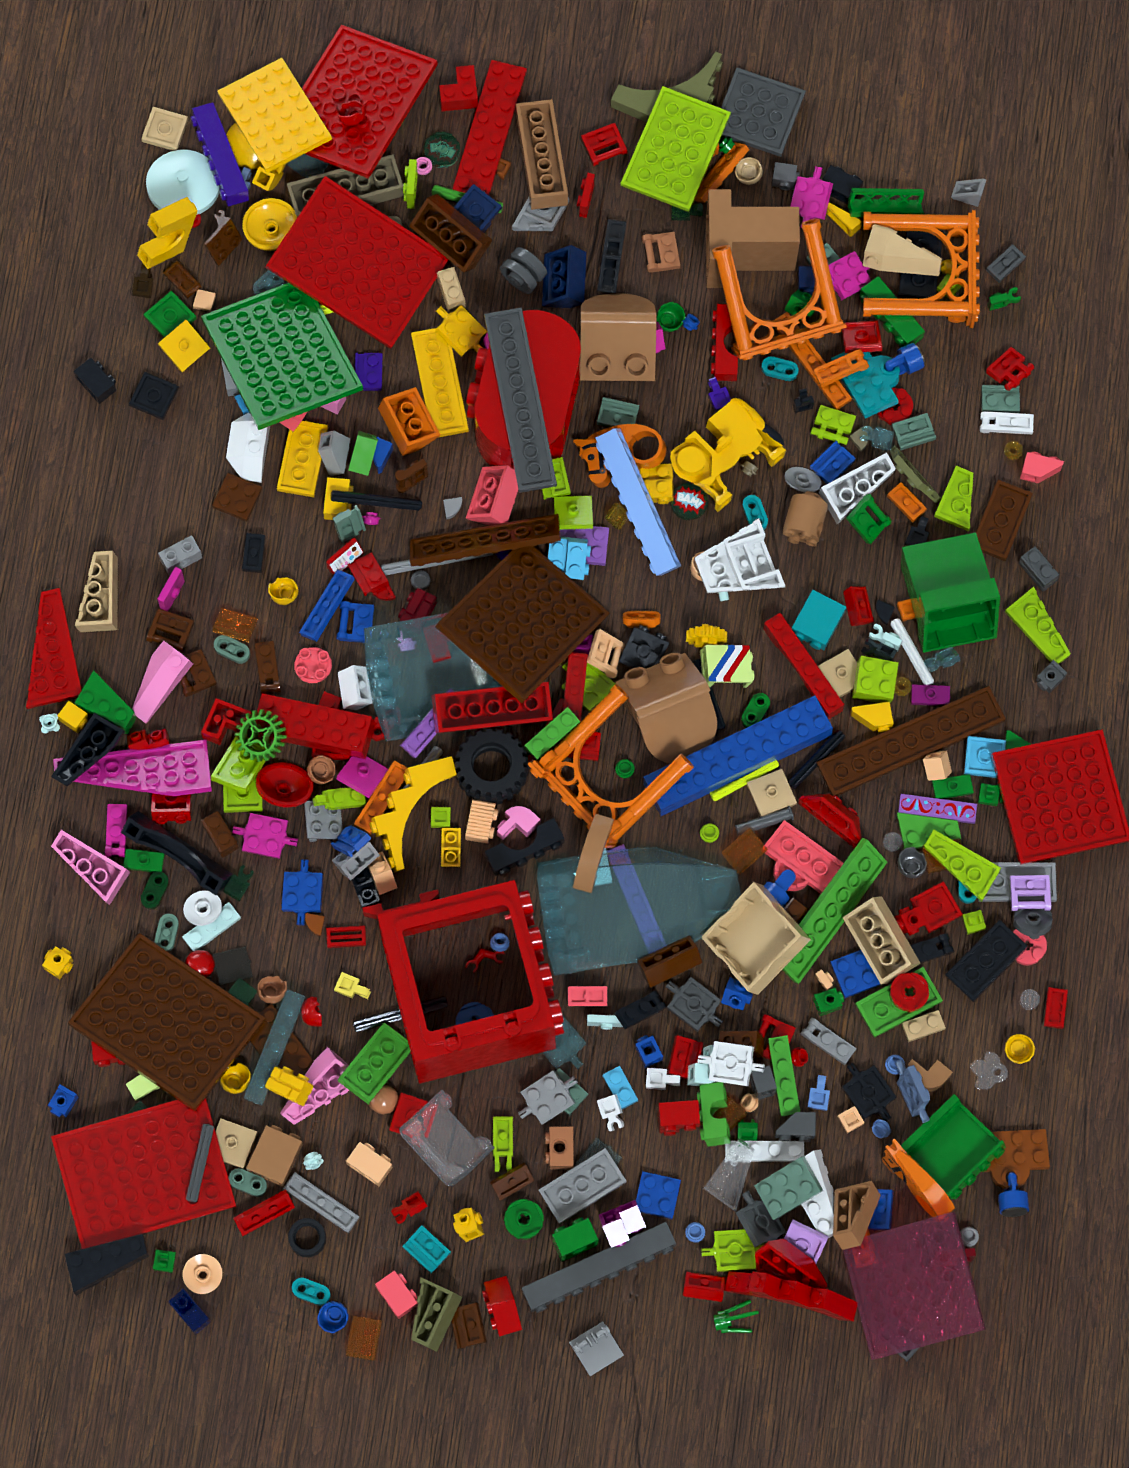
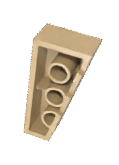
[75,551,118,632]

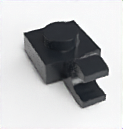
[793,388,814,413]
[905,516,929,546]
[861,639,898,661]

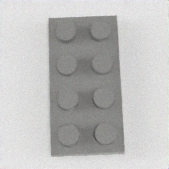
[978,862,1057,902]
[539,1148,627,1224]

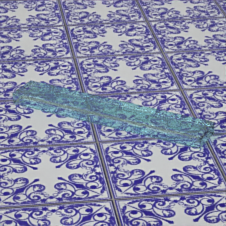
[244,990,306,1106]

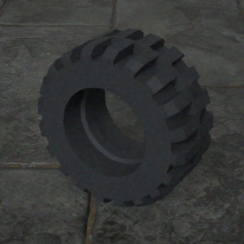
[455,728,528,804]

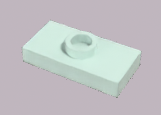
[587,1014,623,1030]

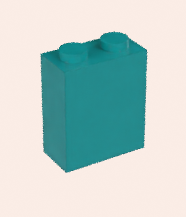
[791,590,846,650]

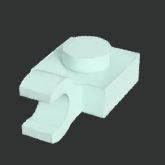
[869,624,902,652]

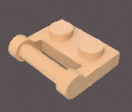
[587,629,625,678]

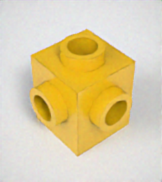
[42,946,73,980]
[453,1208,484,1242]

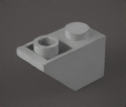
[318,431,350,476]

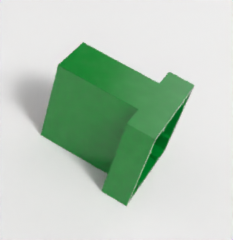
[901,532,1000,653]

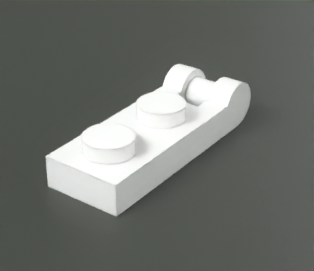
[980,412,1034,435]

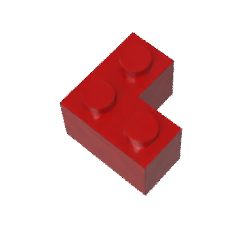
[439,65,478,111]
[201,698,252,745]
[658,1100,700,1136]
[482,1276,522,1337]

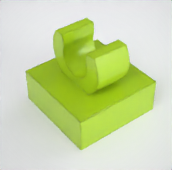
[962,910,986,935]

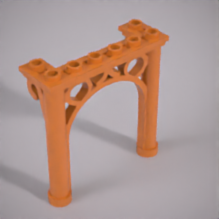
[863,210,980,328]
[712,219,847,360]
[528,684,694,848]

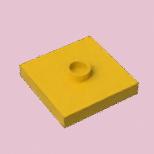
[158,320,210,372]

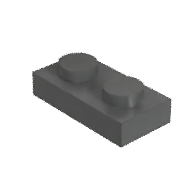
[986,244,1026,283]

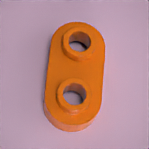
[623,611,661,628]

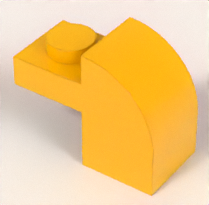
[252,164,286,191]

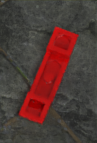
[362,889,439,919]

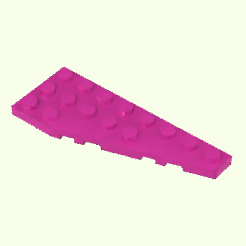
[53,740,212,796]

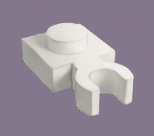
[597,1094,624,1131]

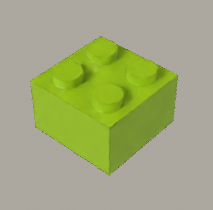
[852,656,898,703]

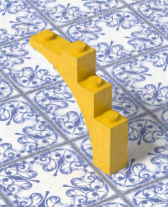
[370,756,457,873]

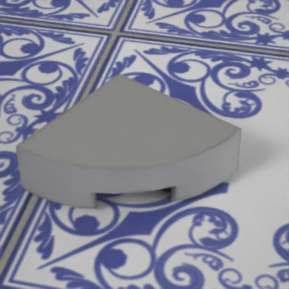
[443,497,462,520]

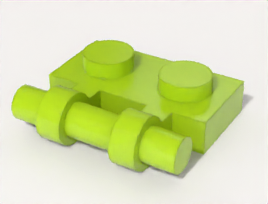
[811,405,856,445]

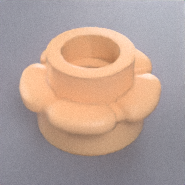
[740,1093,759,1112]

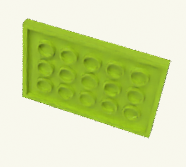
[621,86,731,212]

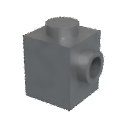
[772,162,800,190]

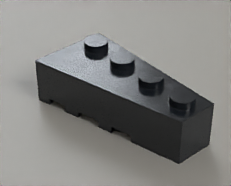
[65,1234,149,1296]

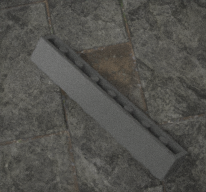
[521,1222,676,1313]

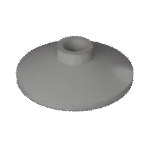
[784,467,821,492]

